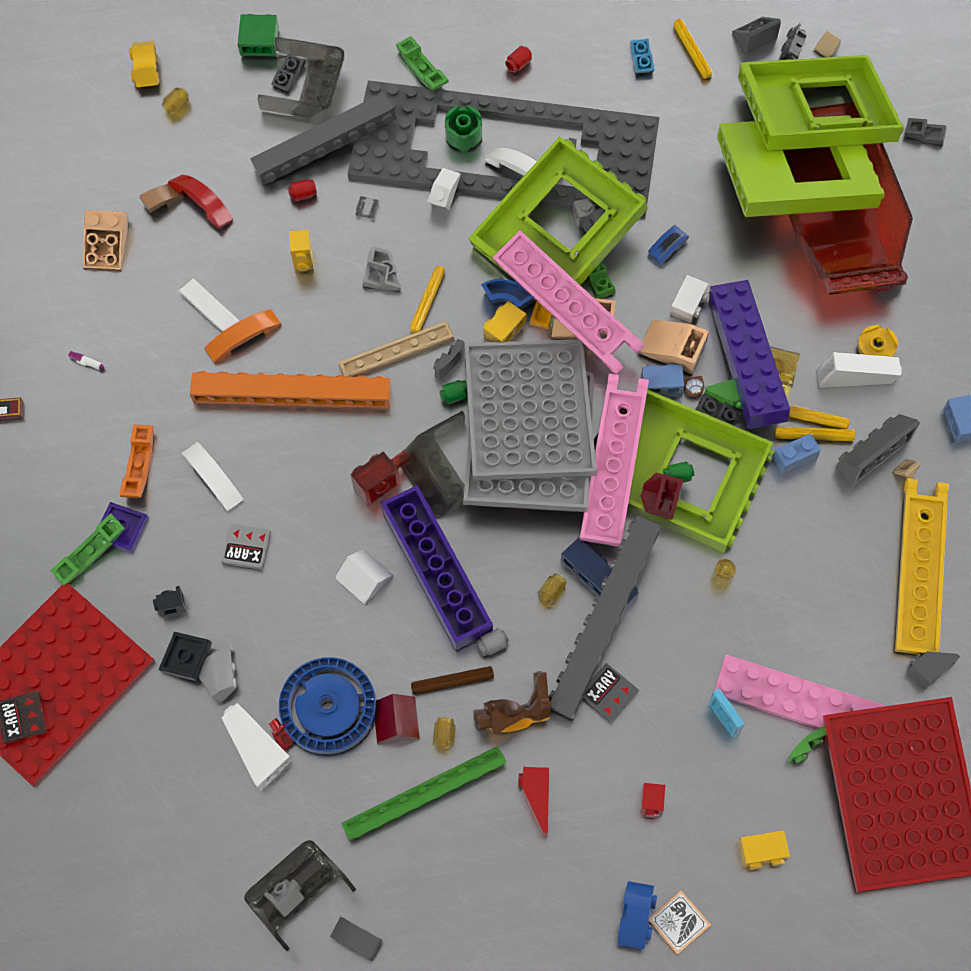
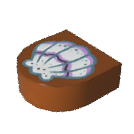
[684,376,705,398]

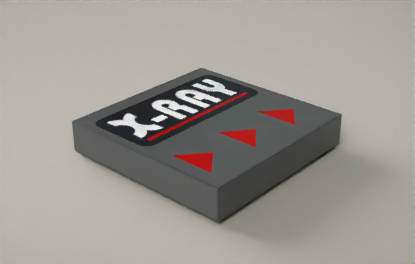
[583,663,639,723]

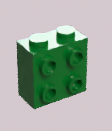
[237,14,279,56]

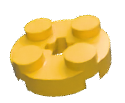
[857,325,898,357]

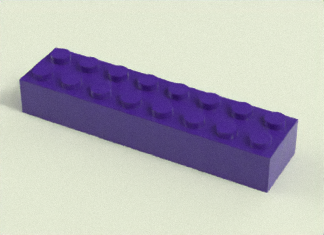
[709,280,790,429]
[381,485,493,650]

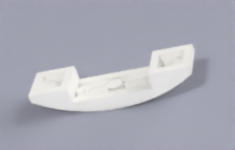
[484,147,537,175]
[181,442,244,512]

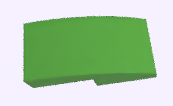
[587,261,616,299]
[787,726,826,764]

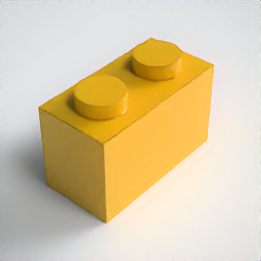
[289,230,314,271]
[483,301,526,342]
[738,830,790,870]

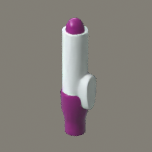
[68,351,104,370]

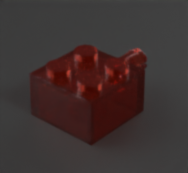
[350,450,411,507]

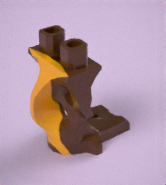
[473,671,551,734]

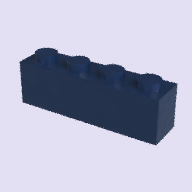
[561,537,639,614]

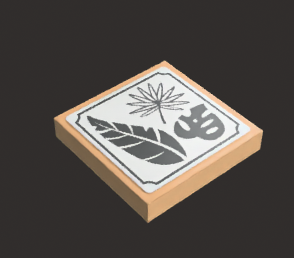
[649,890,711,955]

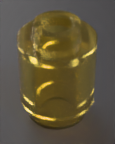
[161,87,189,115]
[713,559,736,585]
[537,574,567,605]
[432,717,456,750]

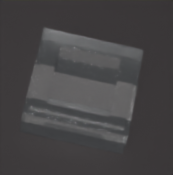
[355,196,379,219]

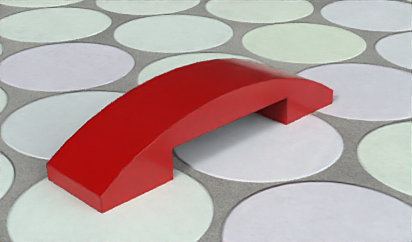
[168,174,233,229]

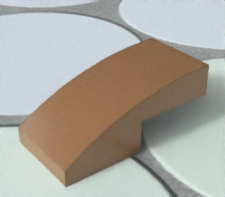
[139,184,184,213]

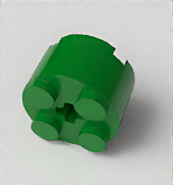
[445,105,482,151]

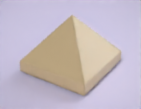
[893,459,921,478]

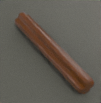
[411,666,494,694]

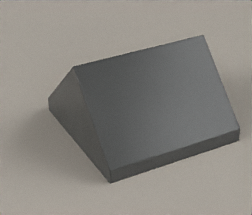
[732,16,781,53]

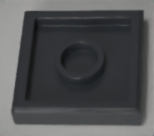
[158,632,212,681]

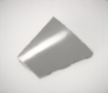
[362,246,401,291]
[199,645,237,702]

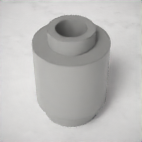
[476,628,509,656]

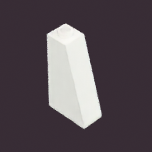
[816,352,902,388]
[221,703,292,791]

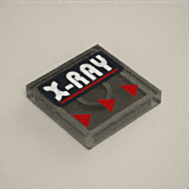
[0,691,47,745]

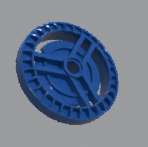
[278,657,376,754]

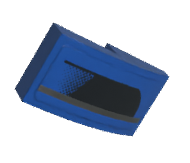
[648,225,689,264]

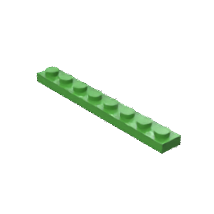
[341,746,507,841]

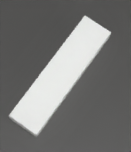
[179,279,239,332]

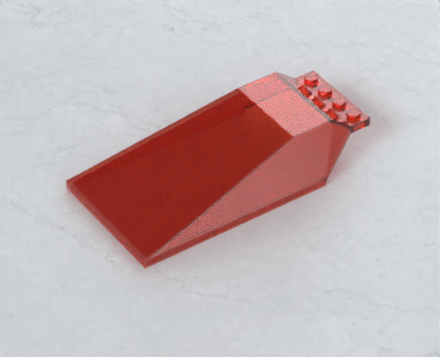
[783,102,913,295]

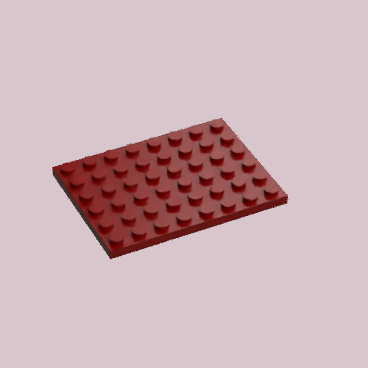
[0,583,155,787]
[822,697,971,892]

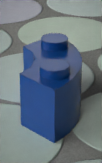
[481,279,536,310]
[618,881,657,949]

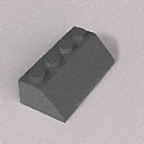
[836,414,920,485]

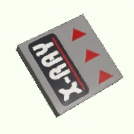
[221,524,271,570]

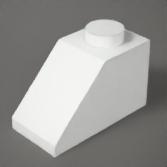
[428,168,461,210]

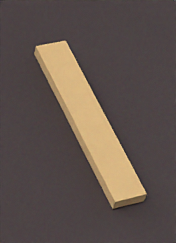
[338,321,455,377]

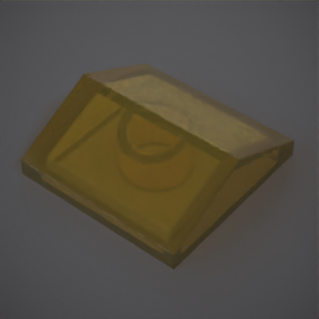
[770,346,800,388]

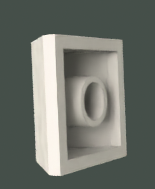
[335,549,394,605]

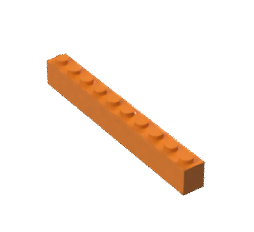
[190,371,391,408]

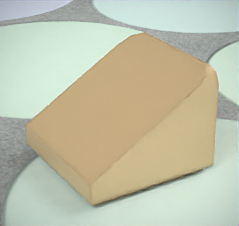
[814,31,841,57]

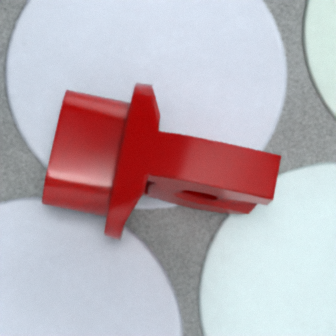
[268,718,293,751]

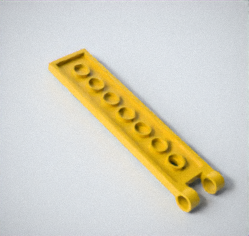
[895,478,949,655]

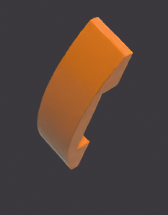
[204,309,282,364]
[119,424,154,498]

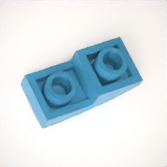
[630,39,654,74]

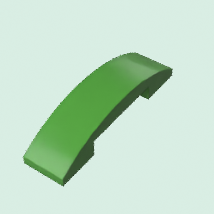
[396,36,449,90]
[50,513,125,585]

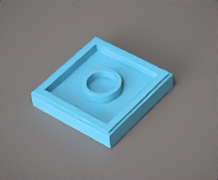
[709,688,745,738]

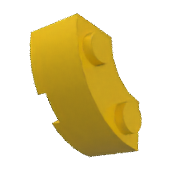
[129,40,159,87]

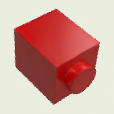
[640,783,666,818]

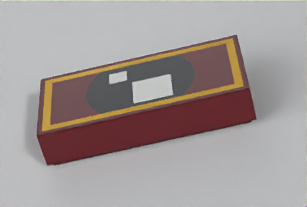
[0,397,23,420]

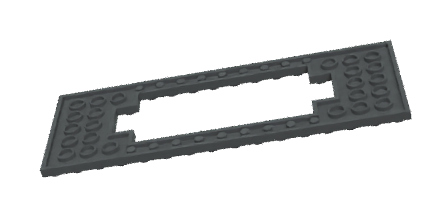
[347,80,660,216]

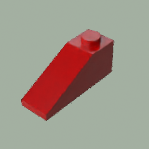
[518,767,549,837]

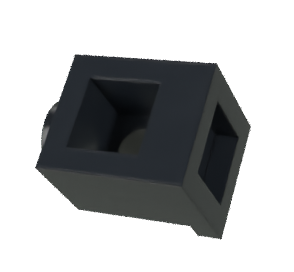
[153,586,187,617]

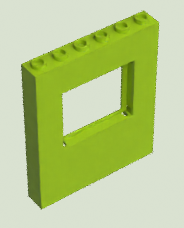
[737,55,904,151]
[717,115,884,217]
[468,136,648,285]
[627,390,774,553]

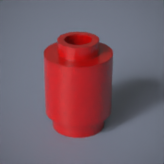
[505,46,532,73]
[288,179,317,202]

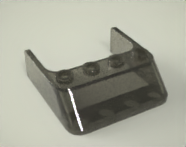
[257,37,345,117]
[398,411,465,518]
[244,840,357,952]

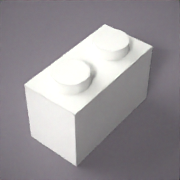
[670,275,710,324]

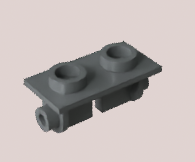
[780,23,807,60]

